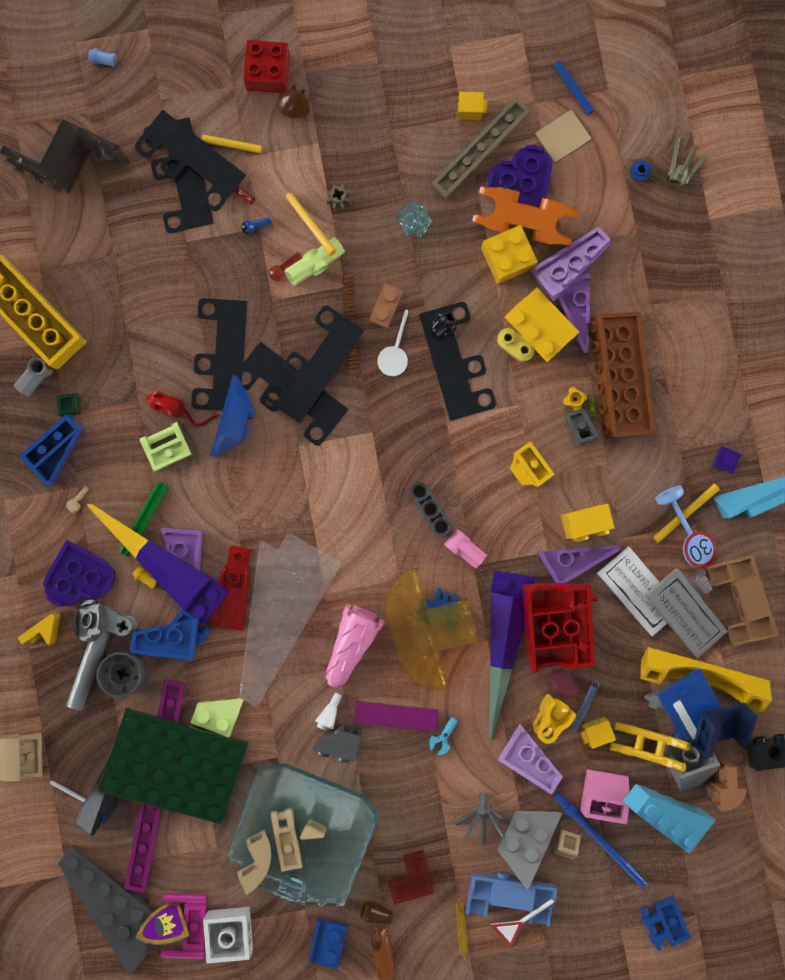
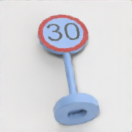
[655,485,716,568]

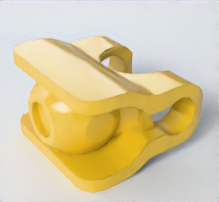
[532,694,577,744]

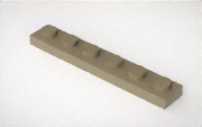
[431,97,531,199]

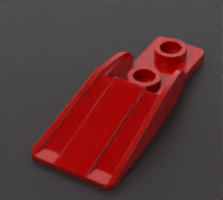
[210,546,251,631]

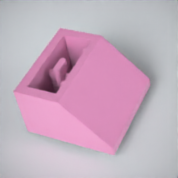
[580,769,630,824]

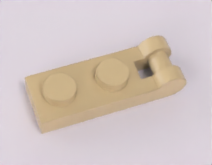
[271,808,303,872]

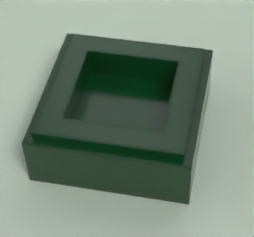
[56,393,80,417]

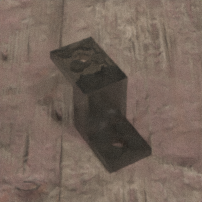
[0,119,130,194]

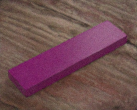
[354,701,438,732]

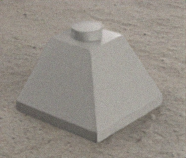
[665,741,721,791]

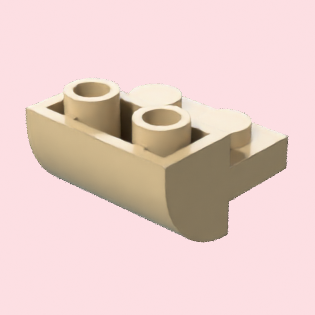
[0,733,43,782]

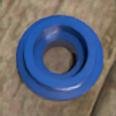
[630,160,651,181]

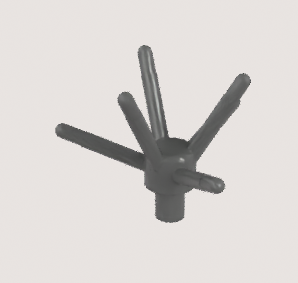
[455,793,511,845]

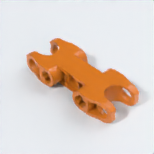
[472,186,580,245]

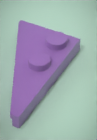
[557,272,590,354]
[537,545,621,583]

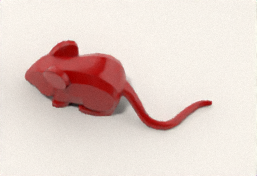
[145,392,220,426]

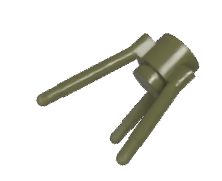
[667,137,707,187]

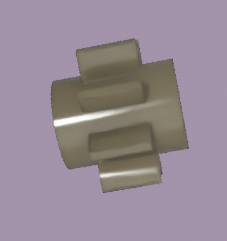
[326,184,351,211]

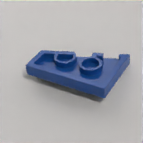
[130,618,199,660]

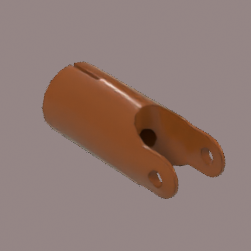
[370,926,396,980]

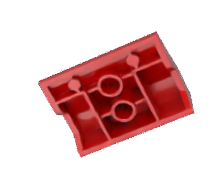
[522,582,595,673]

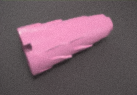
[326,604,384,688]

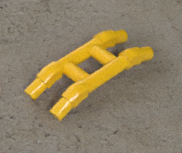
[610,722,691,772]

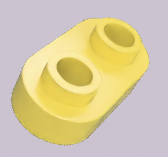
[497,328,535,362]

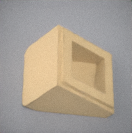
[299,819,327,840]
[554,830,581,860]

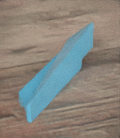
[714,477,785,519]

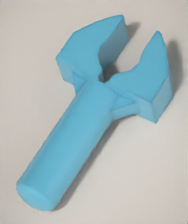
[429,717,458,755]

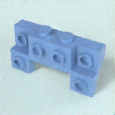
[465,871,557,927]

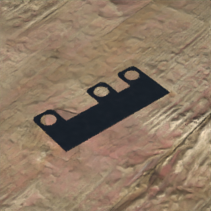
[135,109,246,211]
[143,117,214,233]
[191,298,247,411]
[419,302,496,421]
[263,305,365,423]
[242,341,348,446]

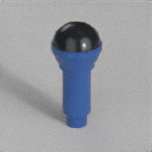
[241,217,272,235]

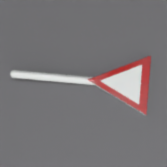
[490,899,554,948]

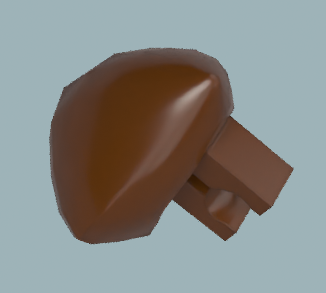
[277,84,310,118]

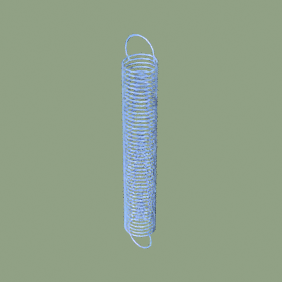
[568,681,599,737]

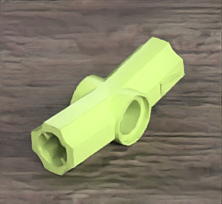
[285,237,345,286]

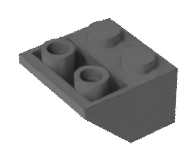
[313,723,362,763]

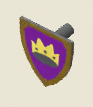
[135,902,189,945]

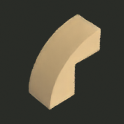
[237,829,271,895]

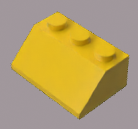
[505,287,580,362]

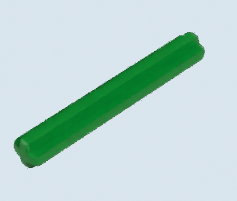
[120,481,168,556]

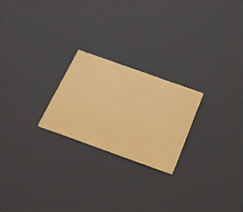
[535,109,591,162]

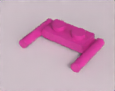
[161,893,207,959]

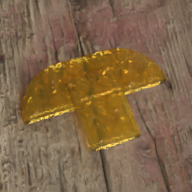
[386,568,479,690]

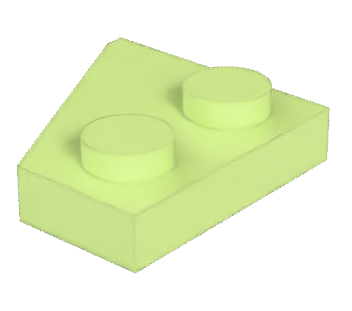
[190,697,245,737]

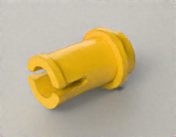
[132,565,158,590]

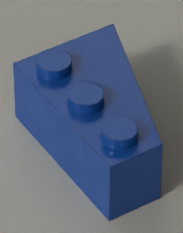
[19,414,85,487]

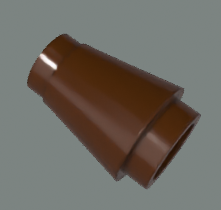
[360,900,393,924]

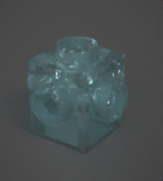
[395,201,433,237]

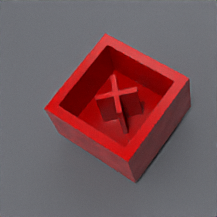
[243,40,290,93]

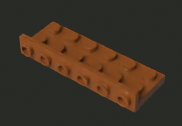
[589,312,656,439]

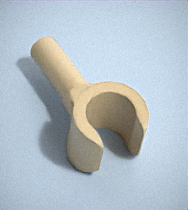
[66,486,89,514]

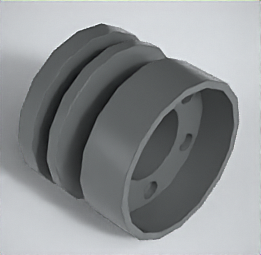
[96,650,148,697]

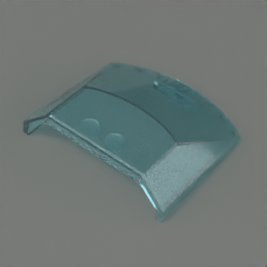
[227,763,379,907]

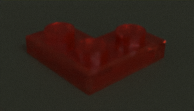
[388,849,435,905]

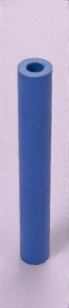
[554,61,594,115]

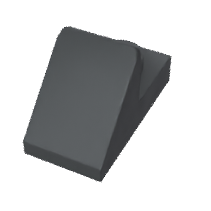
[564,408,599,446]

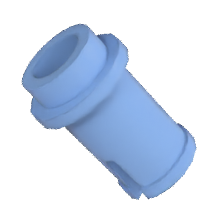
[88,48,116,67]

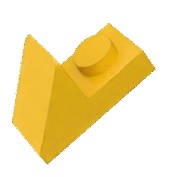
[18,612,61,646]

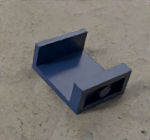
[693,702,758,759]

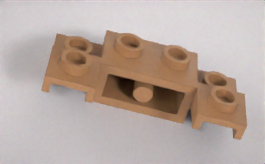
[706,554,779,647]

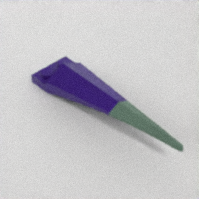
[489,570,535,739]

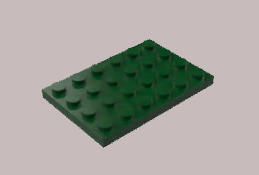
[98,708,248,824]

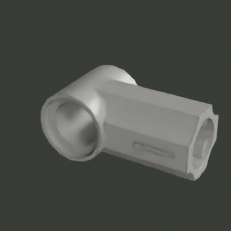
[13,357,53,397]

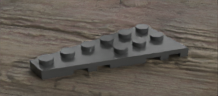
[58,845,156,976]

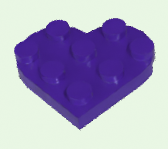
[487,145,552,207]
[43,540,116,607]

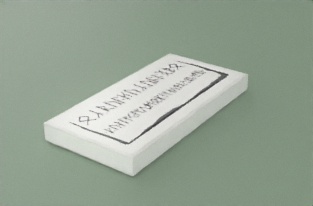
[597,546,667,636]

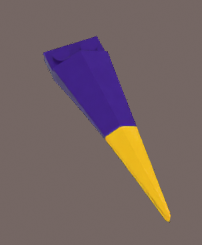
[87,504,229,625]

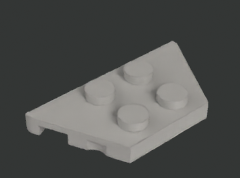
[497,811,562,890]

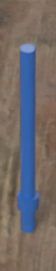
[553,791,647,888]

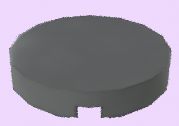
[73,600,107,642]

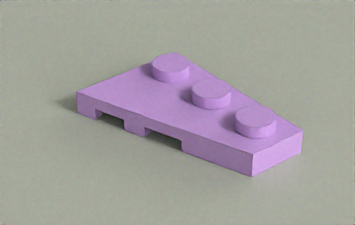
[498,724,563,795]

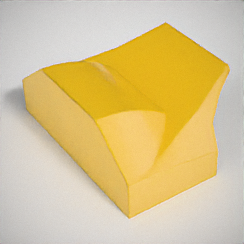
[510,441,555,487]

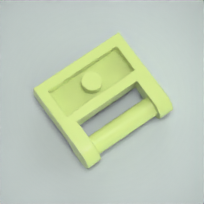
[140,421,193,472]

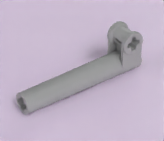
[66,606,138,710]

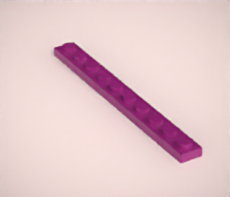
[124,679,186,893]

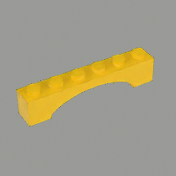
[640,647,772,713]

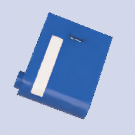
[656,668,722,743]

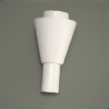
[315,692,342,732]

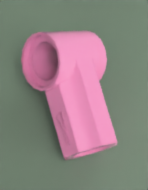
[444,528,487,569]

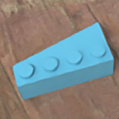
[623,784,716,854]

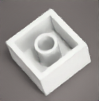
[203,907,253,963]

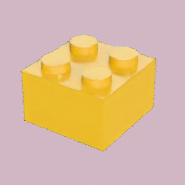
[481,225,537,285]
[560,504,615,542]

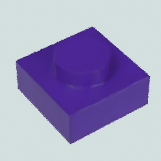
[712,446,742,474]

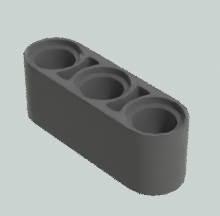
[410,482,451,536]

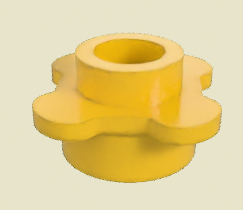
[563,387,587,411]

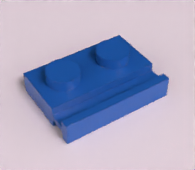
[308,917,347,969]

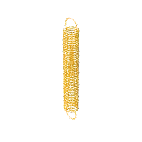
[455,897,468,960]

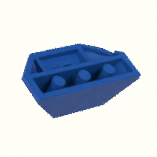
[210,375,255,457]

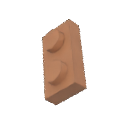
[369,283,404,330]

